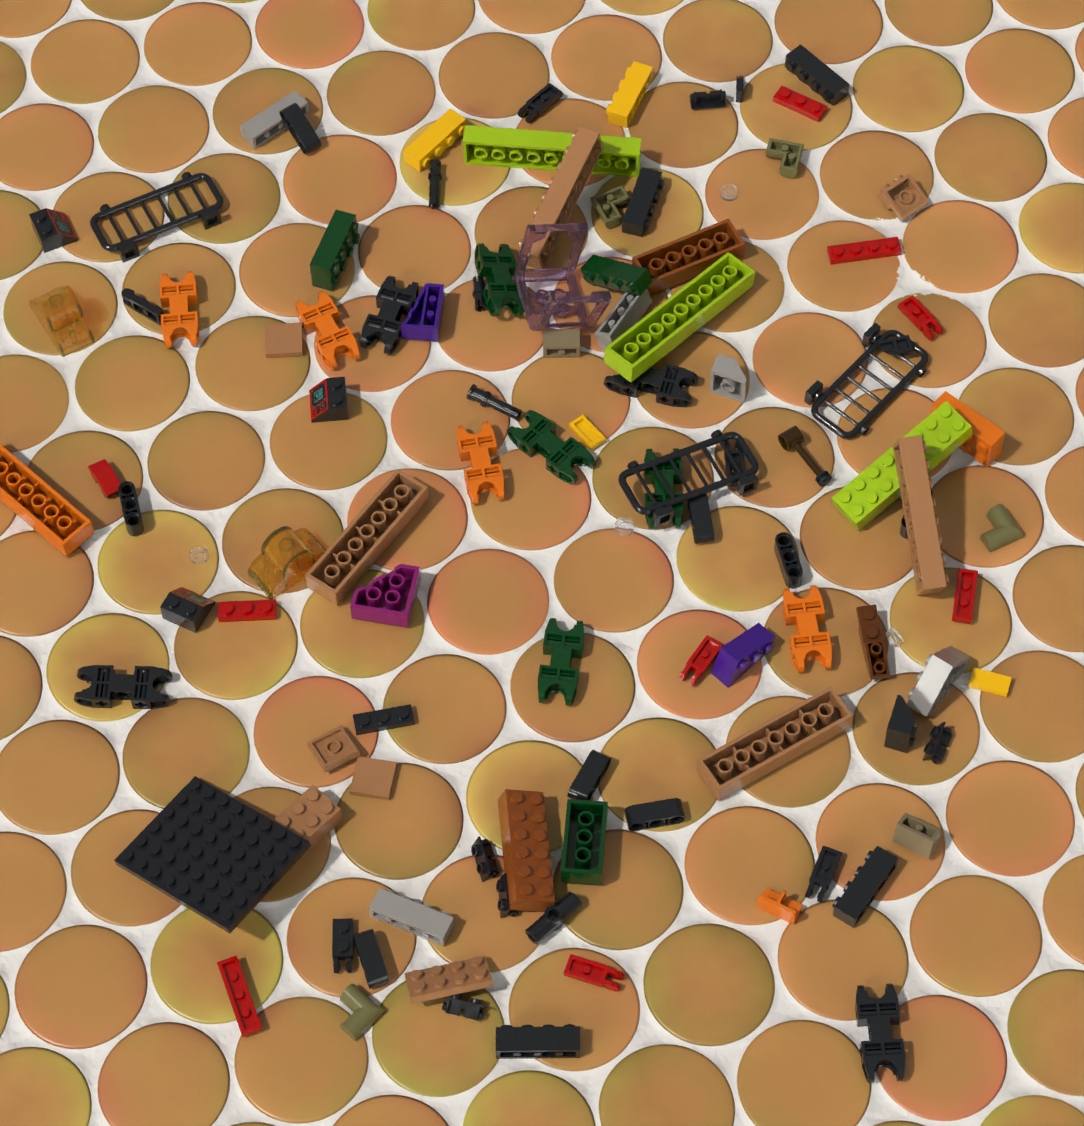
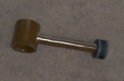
[778,426,832,487]

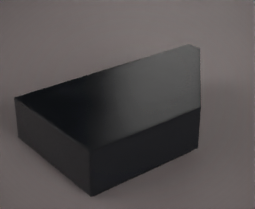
[736,76,744,103]
[875,335,914,357]

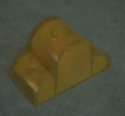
[29,285,95,357]
[248,526,327,600]

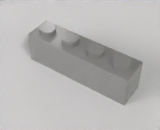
[240,91,310,150]
[595,289,653,350]
[369,888,454,946]

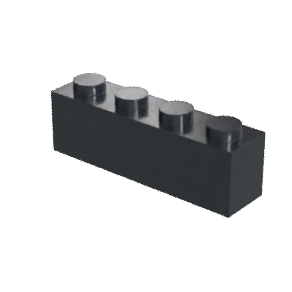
[785,44,849,106]
[622,167,665,237]
[832,846,898,928]
[496,1024,580,1059]

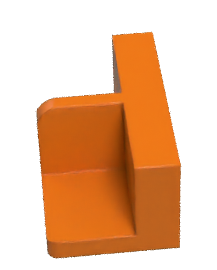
[757,887,803,925]

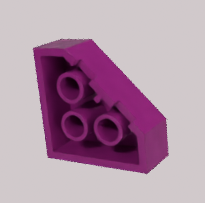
[350,564,421,628]

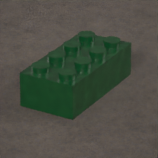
[310,210,360,291]
[561,799,608,885]

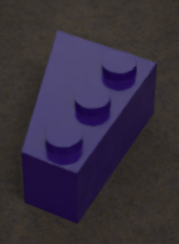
[401,283,445,342]
[711,623,776,688]

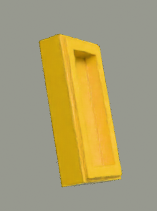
[569,414,606,452]
[968,667,1012,697]

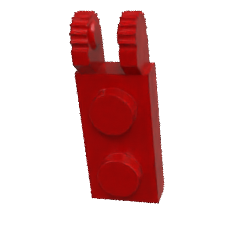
[897,295,943,340]
[679,635,724,687]
[564,954,625,992]

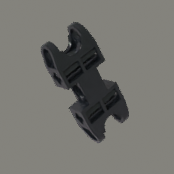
[360,275,419,355]
[604,364,699,407]
[74,665,173,709]
[855,983,905,1083]

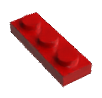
[773,85,827,122]
[952,568,978,624]
[218,599,277,622]

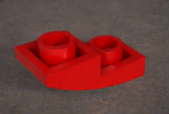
[88,459,121,498]

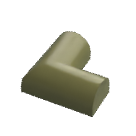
[766,138,804,178]
[590,185,630,229]
[980,504,1023,552]
[340,983,384,1041]

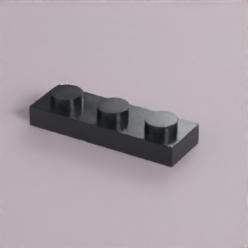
[353,704,415,735]

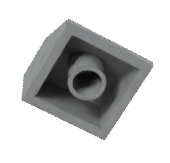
[709,354,747,403]

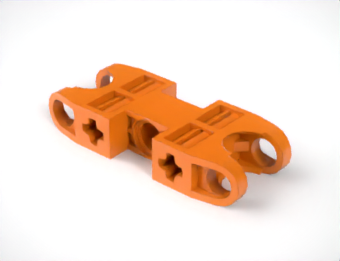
[159,271,200,348]
[295,291,360,370]
[457,421,504,504]
[783,585,832,673]

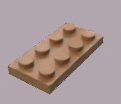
[405,956,493,1004]

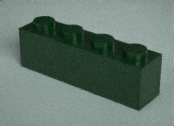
[580,255,653,296]

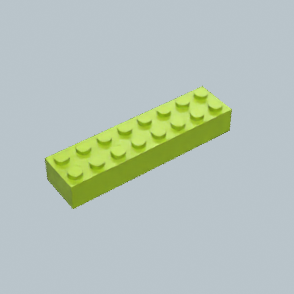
[832,401,973,532]

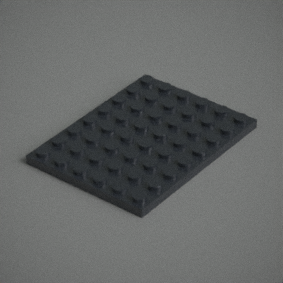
[114,776,311,934]

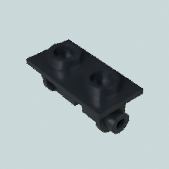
[690,89,726,109]
[923,721,952,764]
[471,836,500,882]
[496,873,519,918]
[442,994,487,1021]

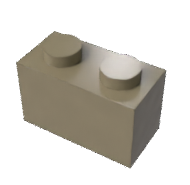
[543,328,580,358]
[893,813,942,859]

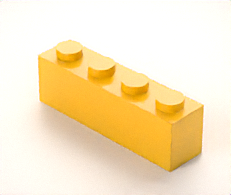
[606,61,653,128]
[403,108,466,172]

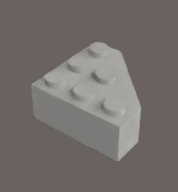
[907,646,971,717]

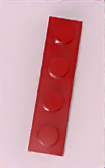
[827,237,902,265]
[217,955,262,1038]

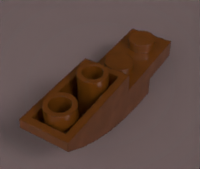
[856,604,891,680]

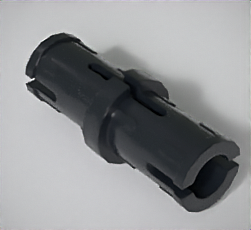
[472,276,487,312]

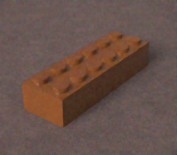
[632,218,746,296]
[498,789,555,912]

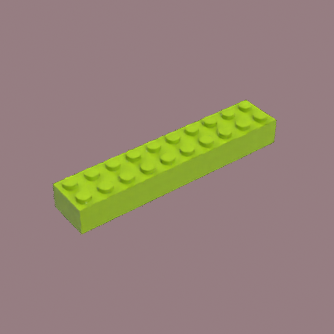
[463,125,641,177]
[604,252,756,382]

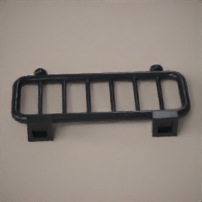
[90,172,224,263]
[804,323,929,439]
[618,430,759,528]

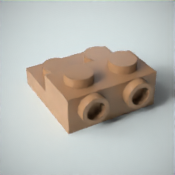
[878,174,930,222]

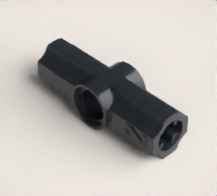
[525,892,582,945]

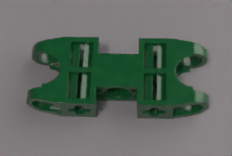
[474,243,525,317]
[507,410,595,484]
[644,448,684,529]
[538,618,584,706]

